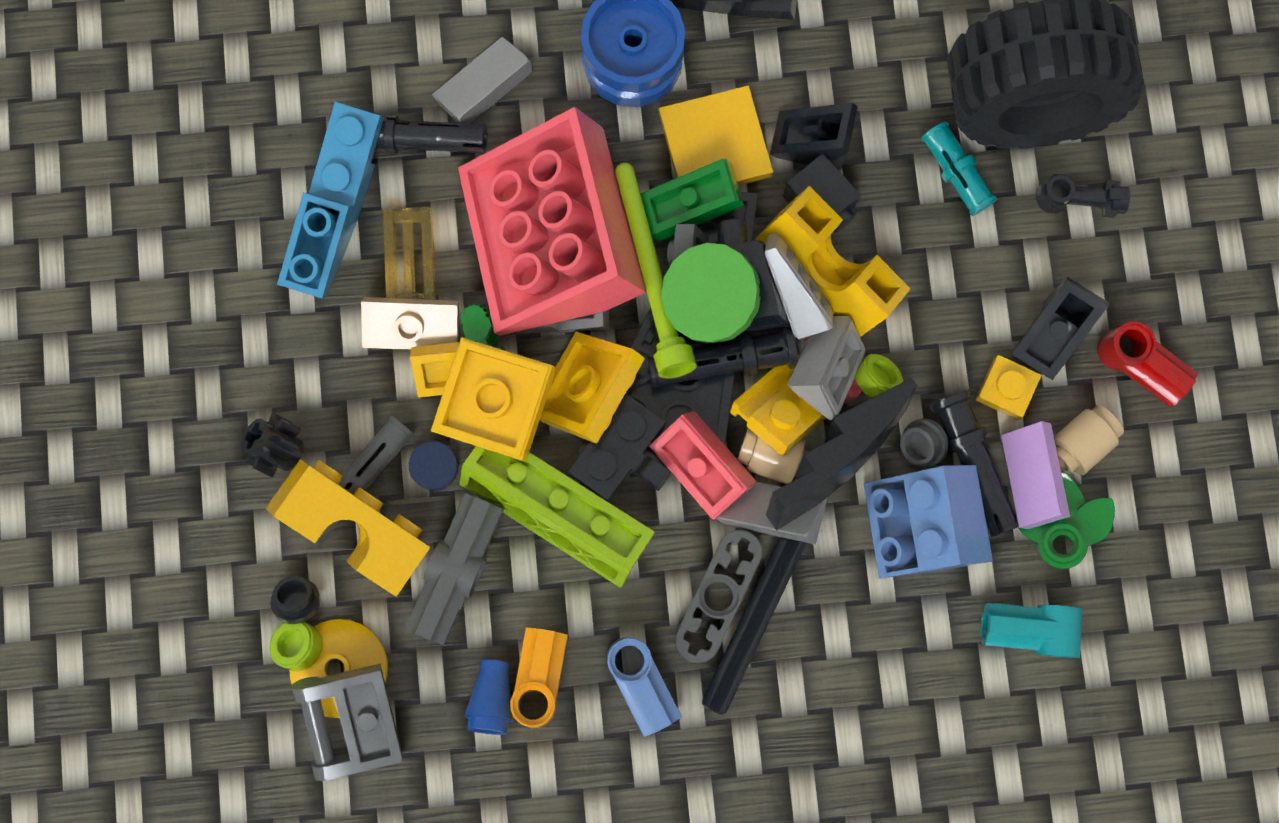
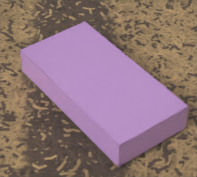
[1001,421,1070,529]

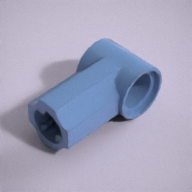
[606,637,682,737]

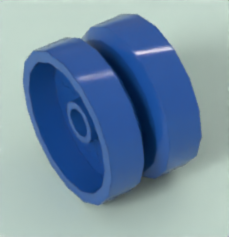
[581,0,685,107]

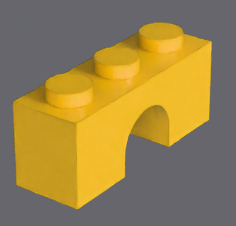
[755,186,911,337]
[265,459,430,597]

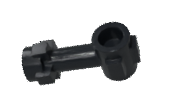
[1036,174,1130,218]

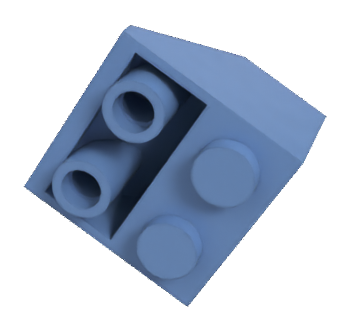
[864,465,993,579]

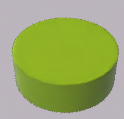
[855,354,903,398]
[270,622,322,671]

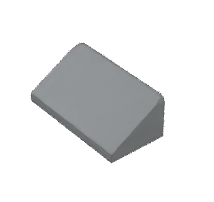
[432,37,533,124]
[788,316,866,420]
[716,482,828,545]

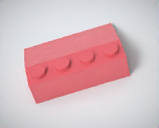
[458,107,646,336]

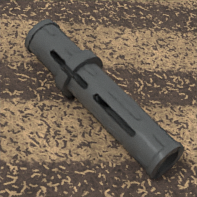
[315,416,415,547]

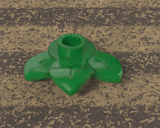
[1015,473,1115,569]

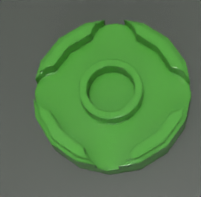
[661,243,761,343]

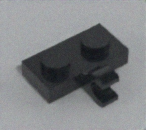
[568,394,670,502]

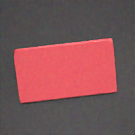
[649,411,756,520]

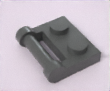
[291,663,403,781]

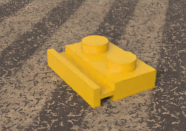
[730,352,826,457]

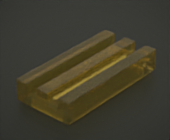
[383,207,436,300]

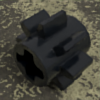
[241,413,304,478]

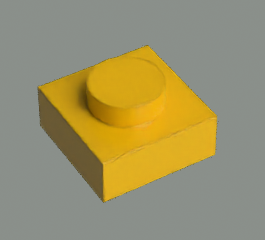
[410,342,459,398]
[975,355,1042,420]

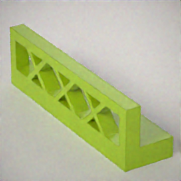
[459,446,655,588]

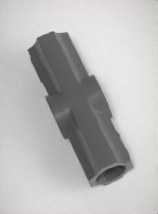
[405,493,504,645]

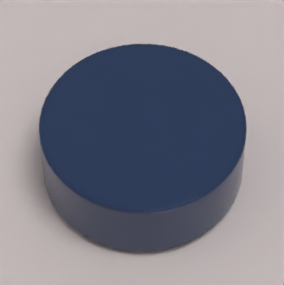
[408,441,459,491]

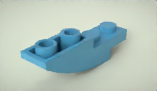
[277,102,384,299]

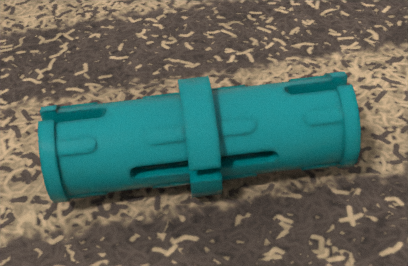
[921,122,998,216]

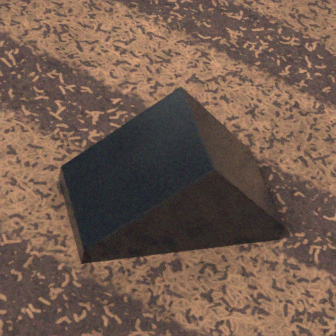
[770,103,858,171]

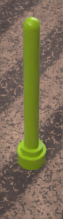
[615,162,697,379]

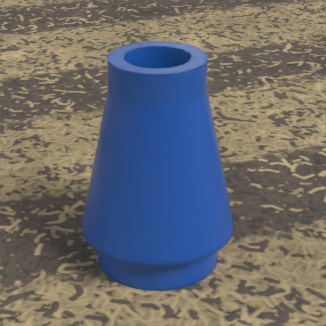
[464,660,513,735]

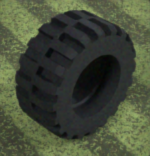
[947,0,1144,149]

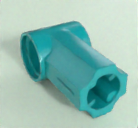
[980,603,1083,658]

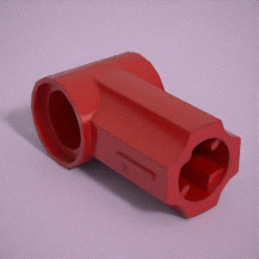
[1097,321,1198,407]

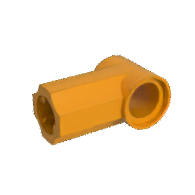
[510,627,568,728]

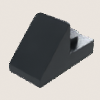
[1012,277,1109,380]

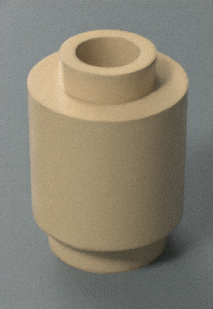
[1054,405,1124,475]
[737,428,809,484]

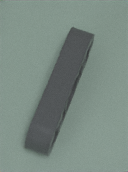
[675,530,762,663]

